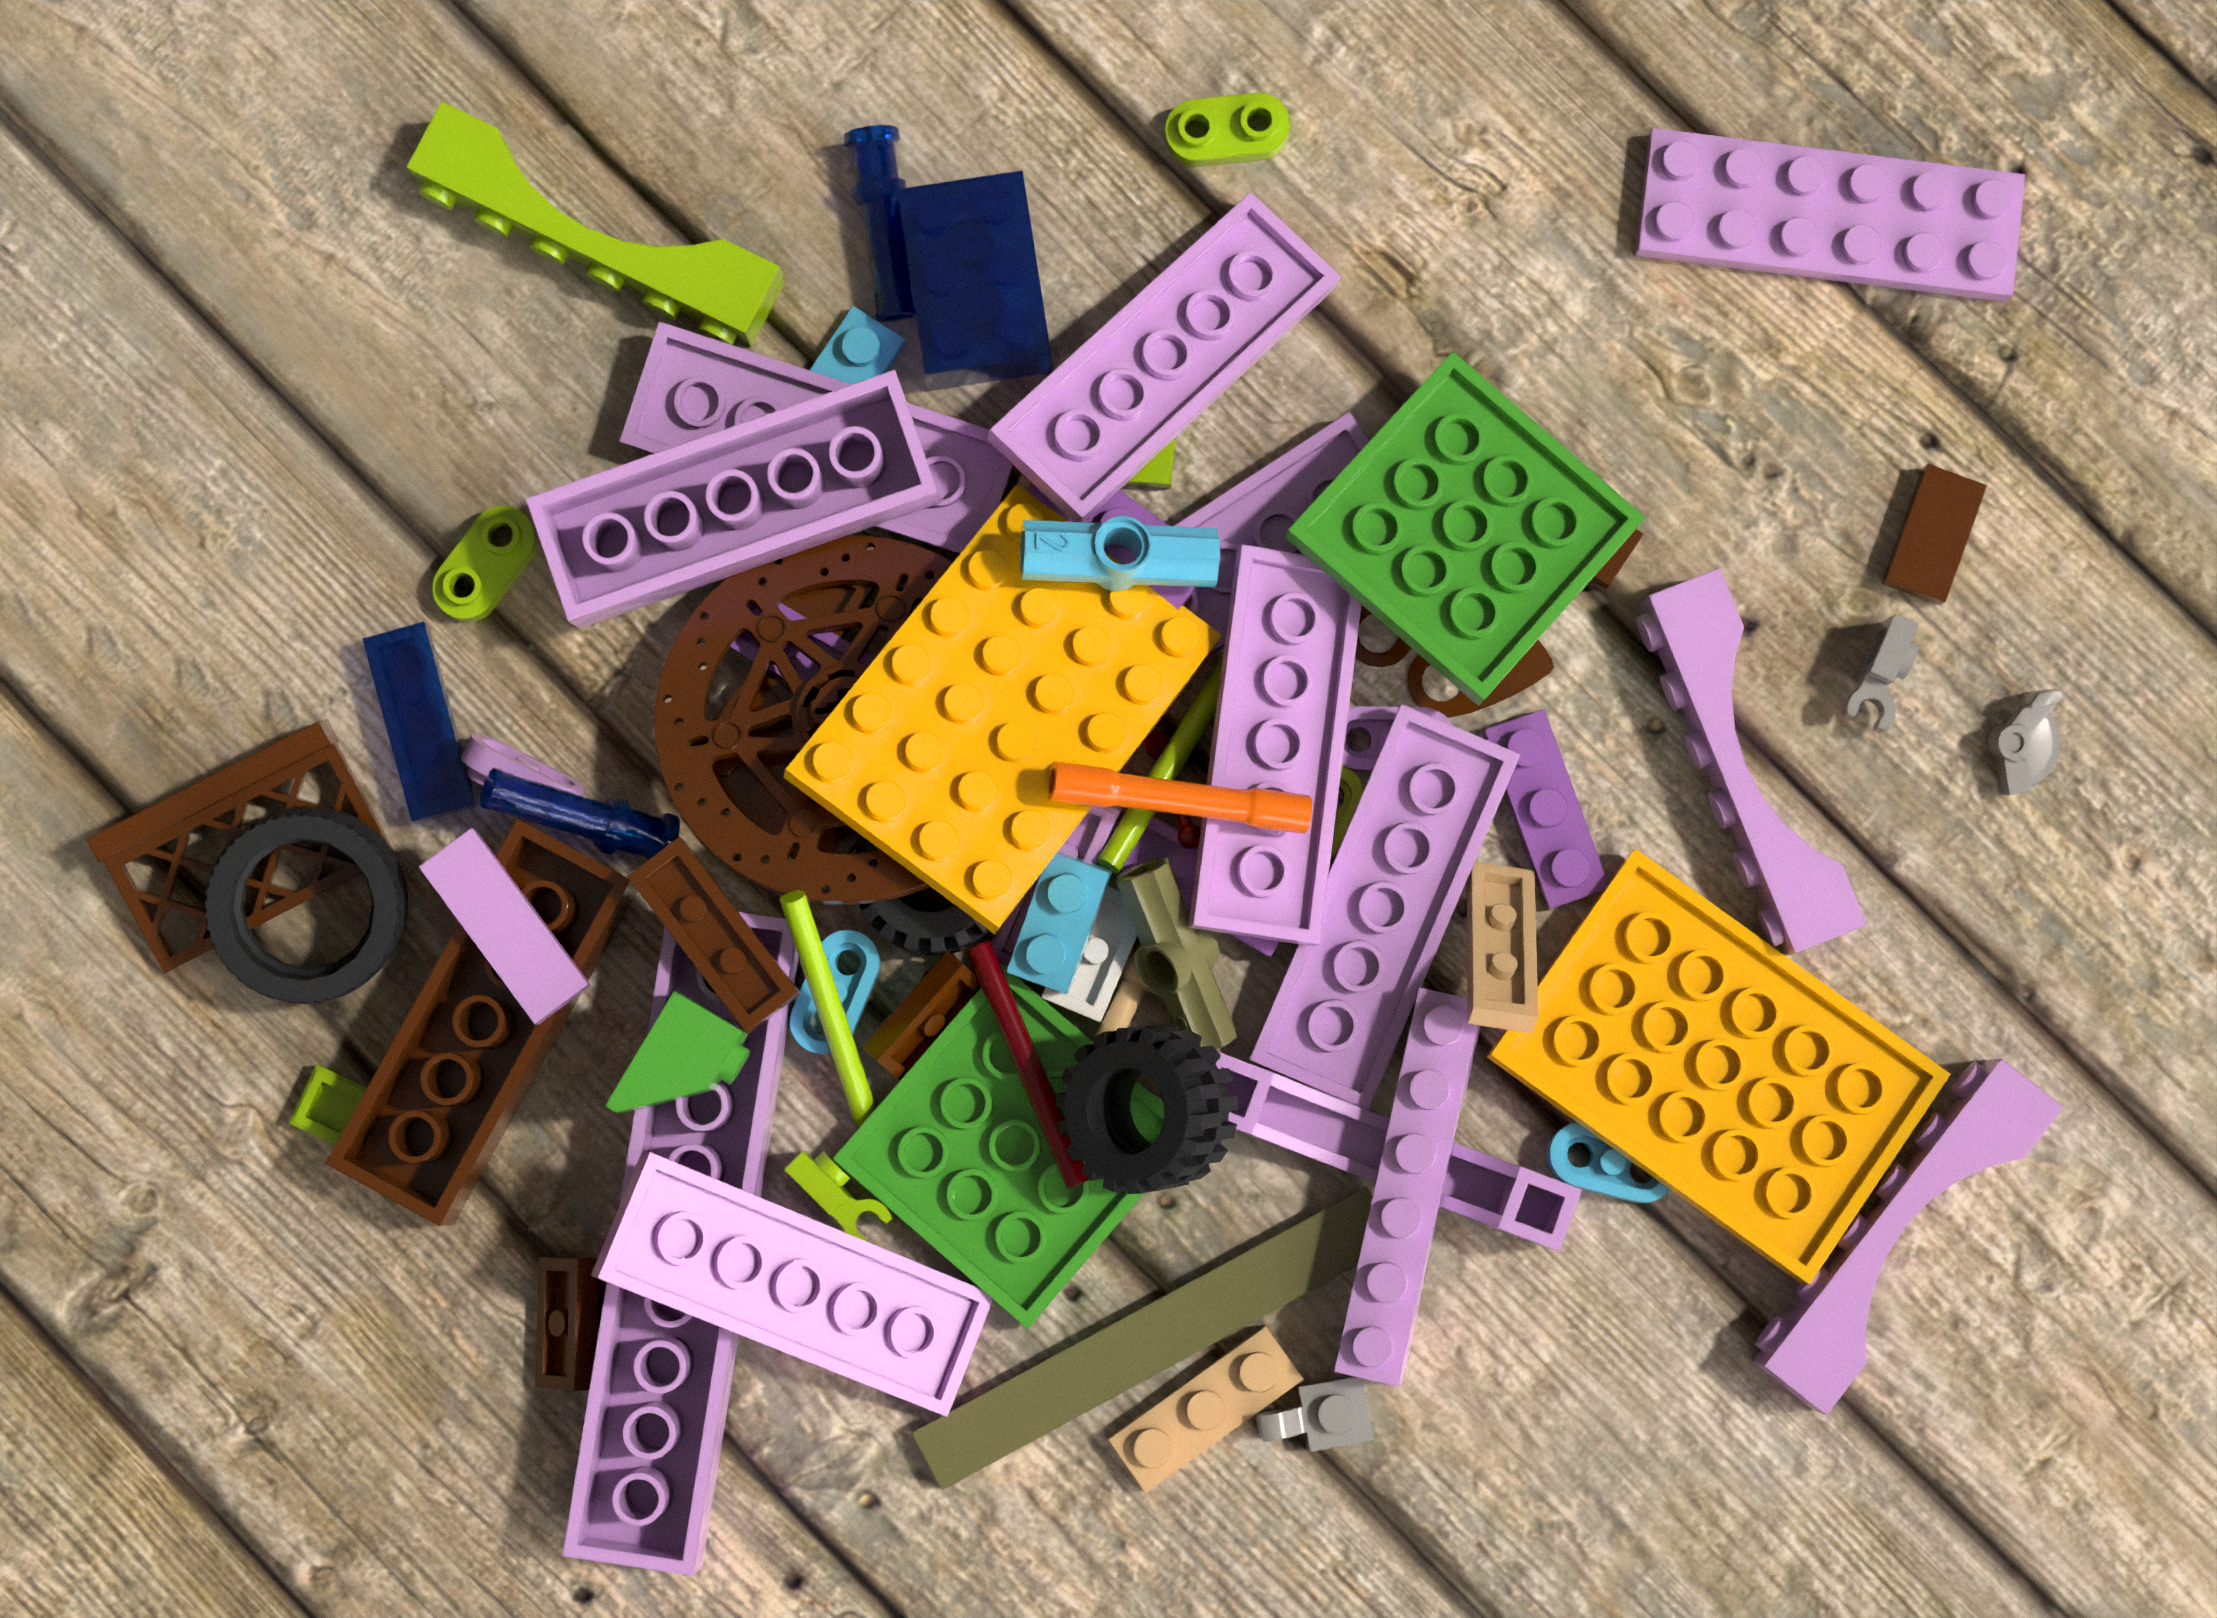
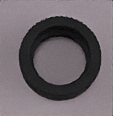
[205,806,408,1004]

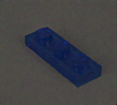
[362,621,478,824]

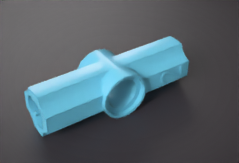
[1020,516,1220,591]

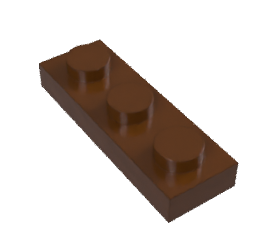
[627,836,801,1034]

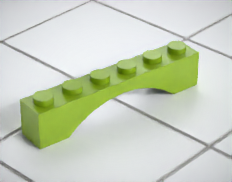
[406,101,785,348]

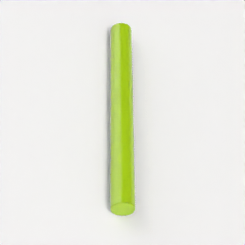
[1097,654,1223,873]
[780,890,877,1126]

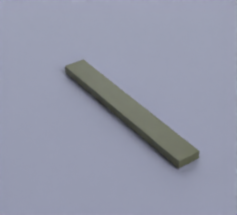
[911,1186,1373,1490]

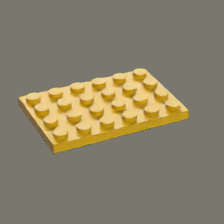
[784,484,1222,934]
[1487,848,1951,1285]

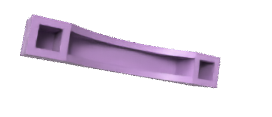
[1636,568,1867,956]
[1334,988,1481,1387]
[1216,1052,1582,1251]
[1752,1058,2064,1415]

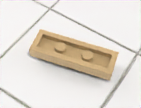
[1466,862,1538,1033]
[1108,1325,1304,1493]

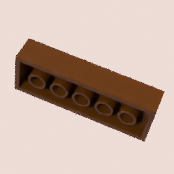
[325,818,638,1226]

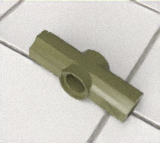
[1116,857,1237,1049]

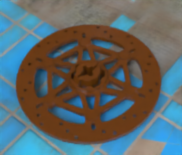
[654,535,953,905]

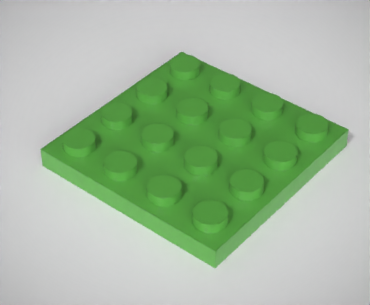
[1285,351,1646,706]
[833,964,1164,1329]

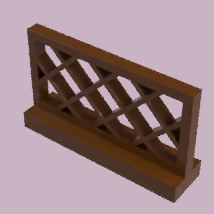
[86,719,396,974]

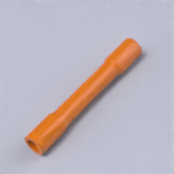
[1048,761,1312,834]

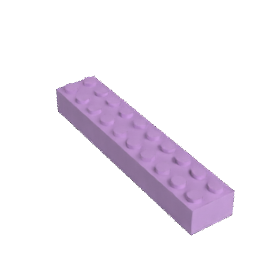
[562,912,799,1576]

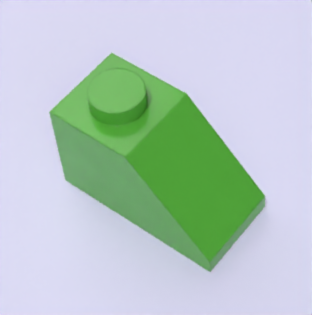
[605,991,750,1113]

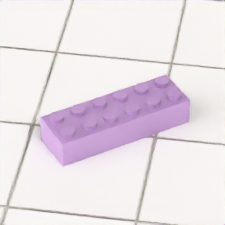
[526,370,942,629]

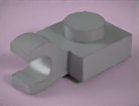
[1842,613,1919,733]
[1255,1376,1374,1452]

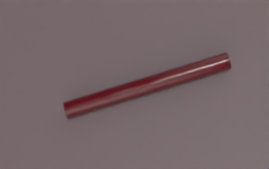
[966,941,1090,1189]

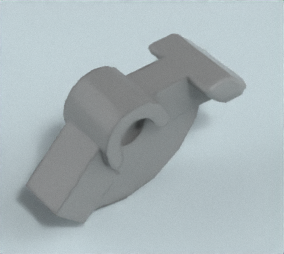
[1988,689,2062,795]

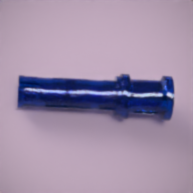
[843,125,916,322]
[480,768,680,860]

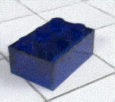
[897,170,1052,391]

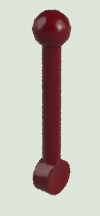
[1144,731,1201,849]

